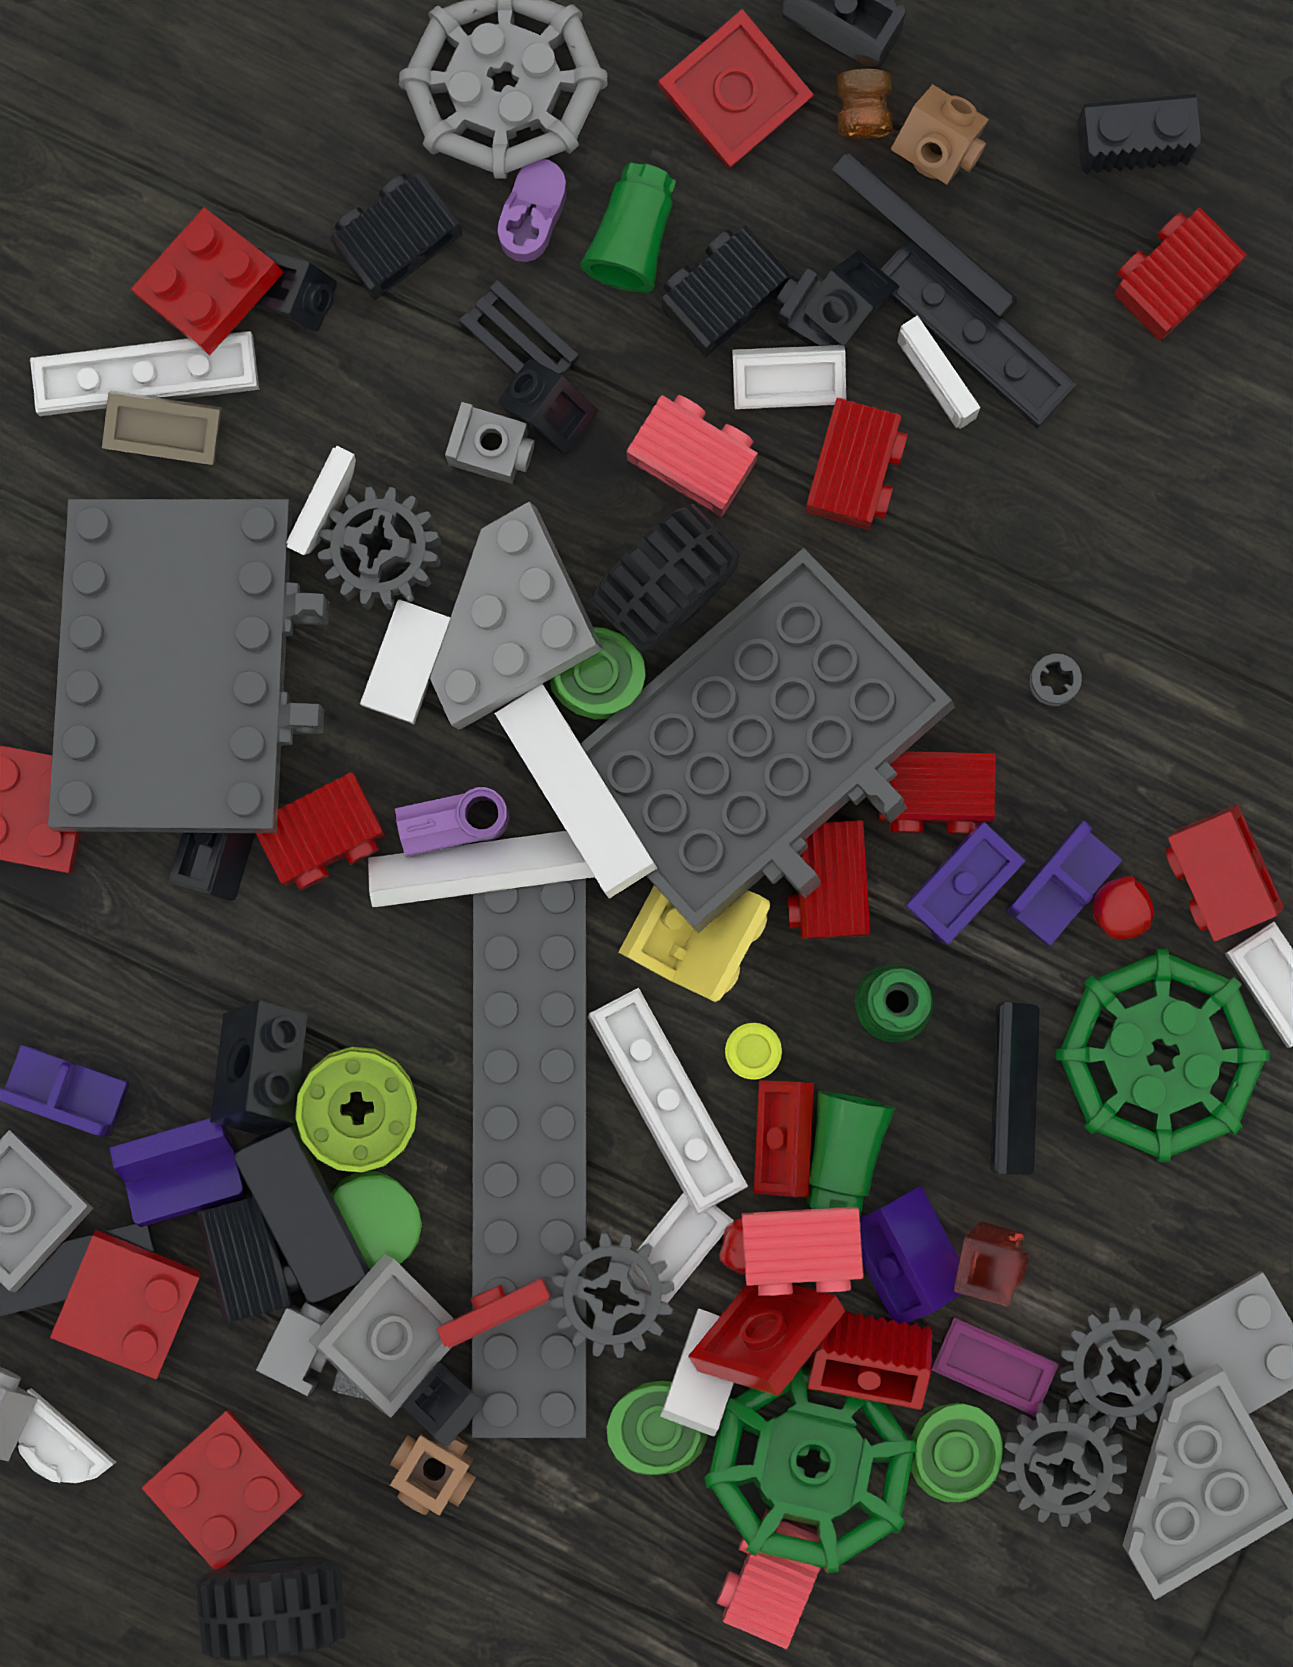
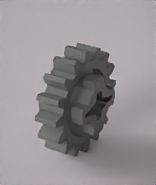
[318,487,441,610]
[550,1231,675,1358]
[1059,1302,1185,1430]
[1001,1399,1127,1527]

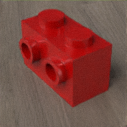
[1166,804,1284,942]

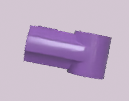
[395,787,509,857]

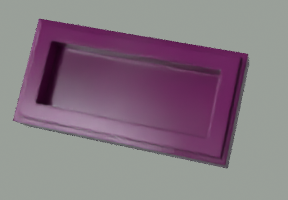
[931,1317,1059,1416]

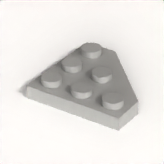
[430,502,603,730]
[1123,1364,1293,1600]

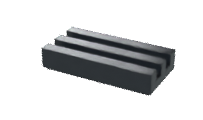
[459,280,579,375]

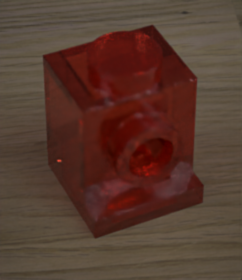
[954,1221,1029,1307]

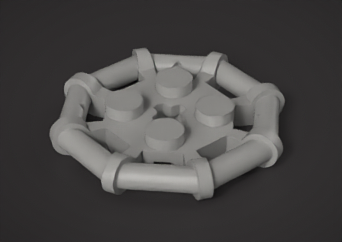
[399,0,607,178]

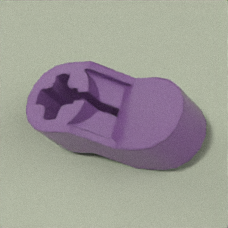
[497,159,567,262]

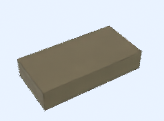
[102,391,222,465]

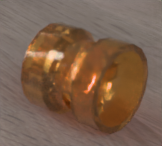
[837,69,893,139]

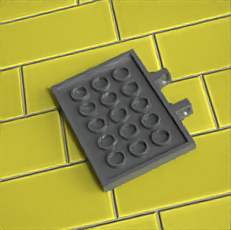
[48,499,329,833]
[581,548,955,934]

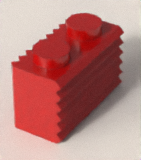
[1114,207,1247,341]
[805,398,908,530]
[878,751,996,835]
[256,772,386,891]
[787,821,870,940]
[807,1311,932,1410]

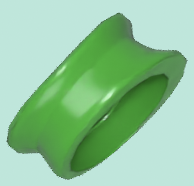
[549,627,646,719]
[331,1170,422,1270]
[607,1380,708,1475]
[911,1402,1003,1502]

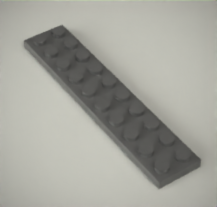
[472,878,587,1438]

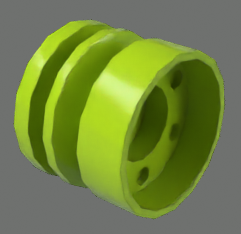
[296,1046,417,1173]

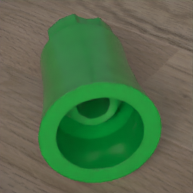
[580,162,676,293]
[855,964,933,1042]
[807,1091,896,1217]

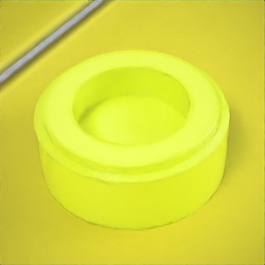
[725,1023,782,1080]

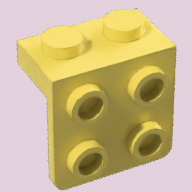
[618,885,770,1002]

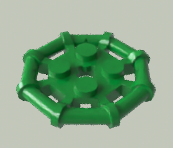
[1056,949,1270,1162]
[704,1366,917,1574]

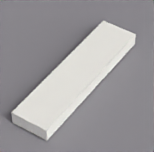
[30,331,259,416]
[495,684,657,899]
[368,831,595,907]
[588,988,748,1215]

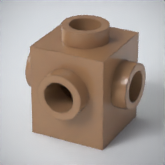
[890,84,989,184]
[390,1429,476,1516]

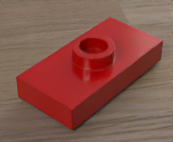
[754,1080,814,1197]
[436,1276,552,1348]

